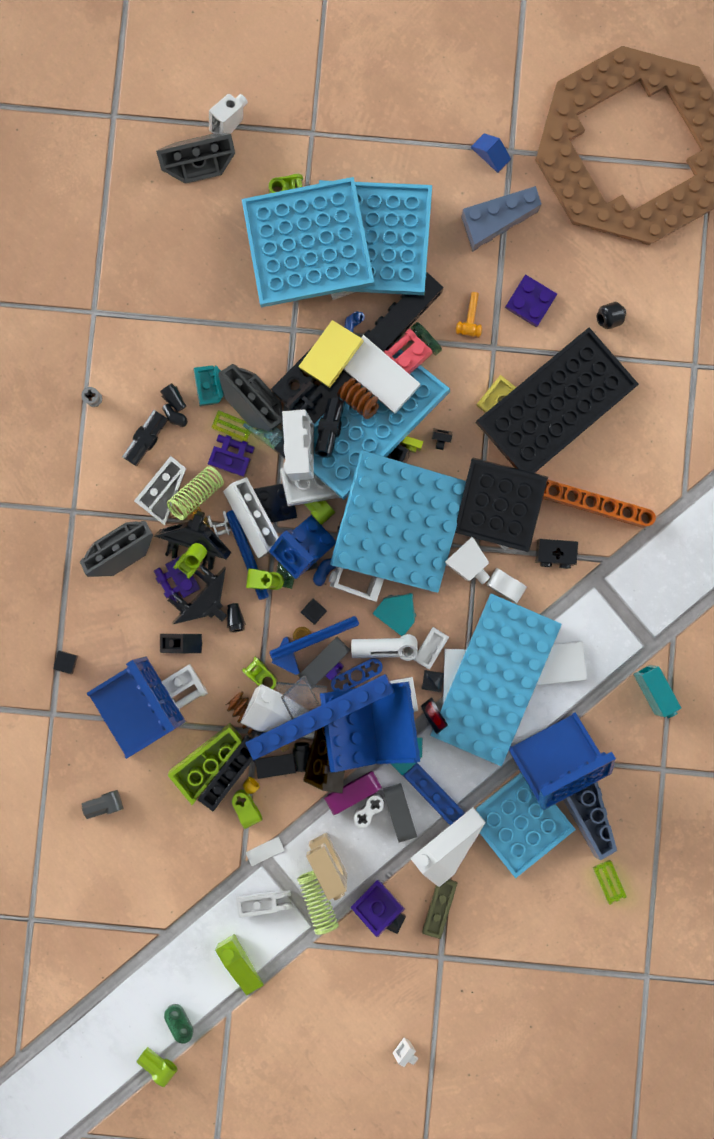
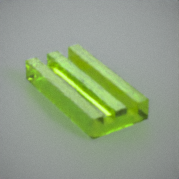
[211,410,253,442]
[593,860,627,905]

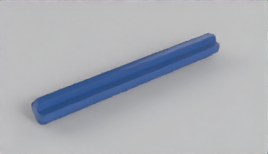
[226,510,269,600]
[270,616,359,660]

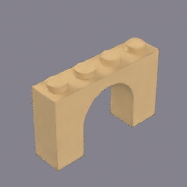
[306,833,347,900]

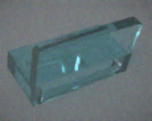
[242,423,284,449]

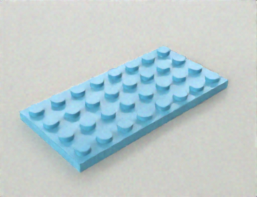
[314,344,450,500]
[430,593,562,767]

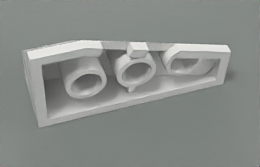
[241,684,315,738]
[410,807,486,887]

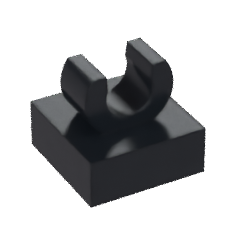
[432,428,452,450]

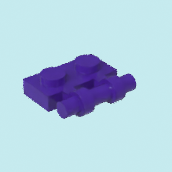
[208,434,255,477]
[154,555,201,602]

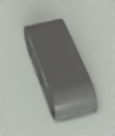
[298,637,350,689]
[383,783,417,843]

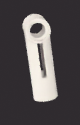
[351,634,418,661]

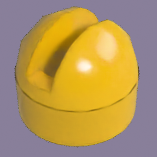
[243,777,260,794]

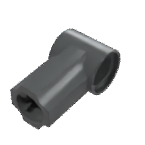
[82,790,124,819]

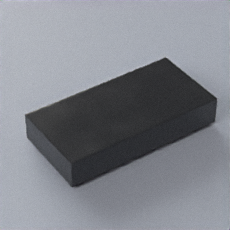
[255,753,296,779]

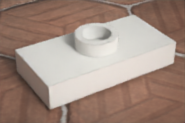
[413,627,449,670]

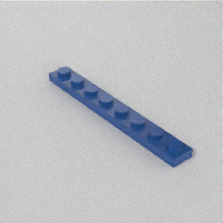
[245,674,395,761]

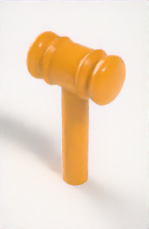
[456,292,482,338]

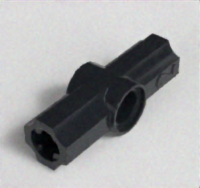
[315,397,345,458]
[122,410,168,467]

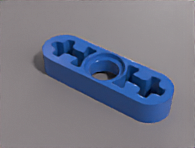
[331,658,383,691]

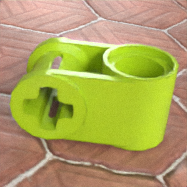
[269,174,303,194]
[173,543,207,579]
[246,569,284,590]
[242,656,278,690]
[232,789,263,829]

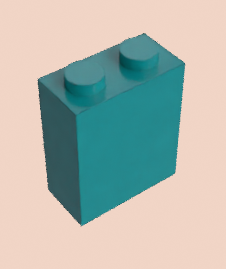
[633,665,681,719]

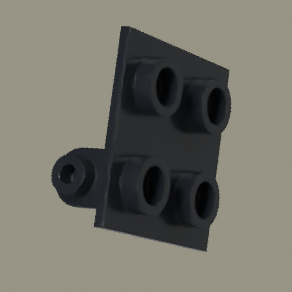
[254,483,297,523]

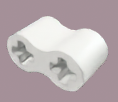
[486,568,527,603]
[354,793,384,828]

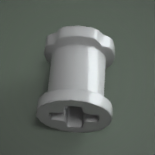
[81,387,103,407]

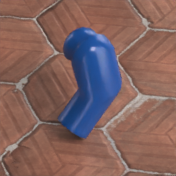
[344,311,365,333]

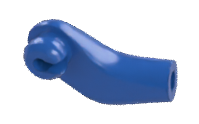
[313,558,336,586]

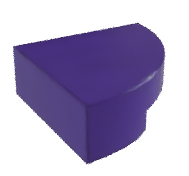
[325,661,344,680]

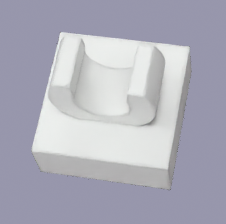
[393,1038,418,1067]

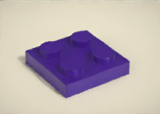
[505,274,557,327]
[350,880,405,937]

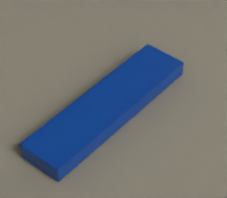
[403,763,465,825]

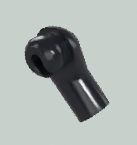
[162,404,188,427]

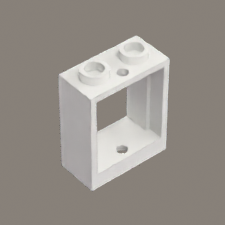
[329,566,384,602]

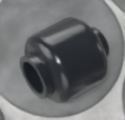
[596,301,626,329]

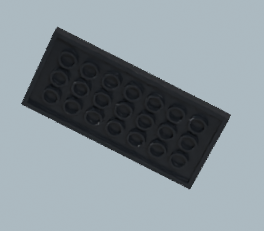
[475,327,639,473]

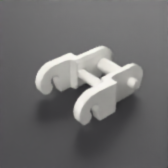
[207,511,231,538]

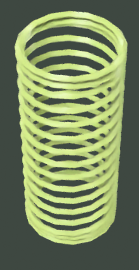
[167,466,224,520]
[297,871,339,935]

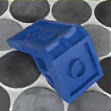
[269,515,336,579]

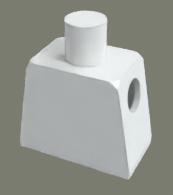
[209,94,248,134]
[445,537,490,585]

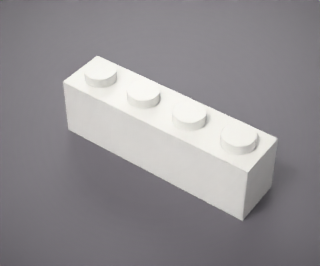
[223,477,279,559]

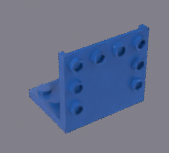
[87,656,186,759]
[320,681,420,772]
[509,712,616,810]

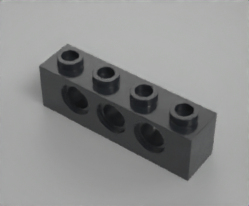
[271,349,317,405]
[198,734,253,811]

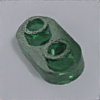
[411,322,442,355]
[164,1004,194,1044]

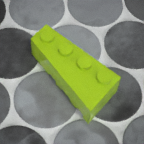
[168,723,242,805]

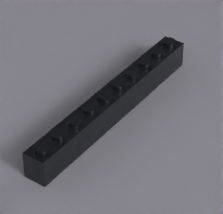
[307,272,444,424]

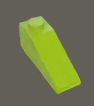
[215,934,264,995]

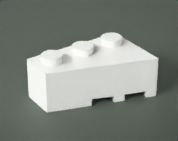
[282,410,314,480]
[134,456,186,525]

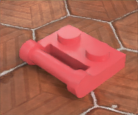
[383,329,433,374]

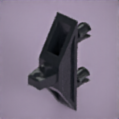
[154,511,232,570]
[167,564,227,624]

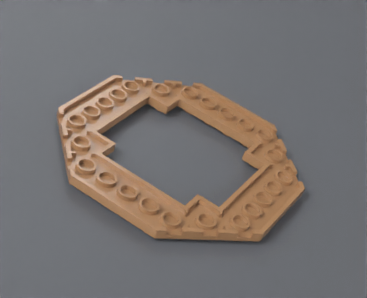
[535,46,714,245]

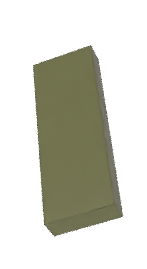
[422,879,458,939]

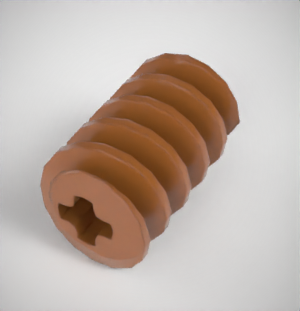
[337,378,379,419]
[226,691,255,735]

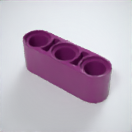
[324,771,382,815]

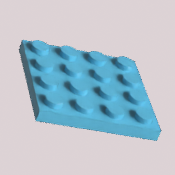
[475,772,576,878]

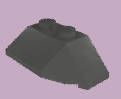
[156,133,235,183]
[218,364,283,431]
[80,521,153,577]

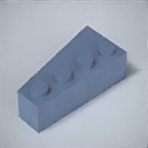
[461,186,541,252]
[563,782,617,860]

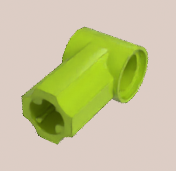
[304,500,336,525]
[136,1047,178,1087]

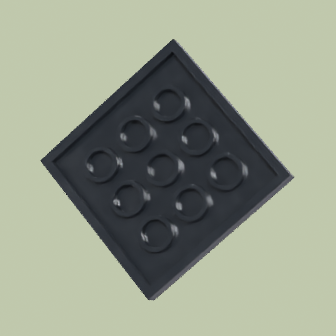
[455,458,548,552]

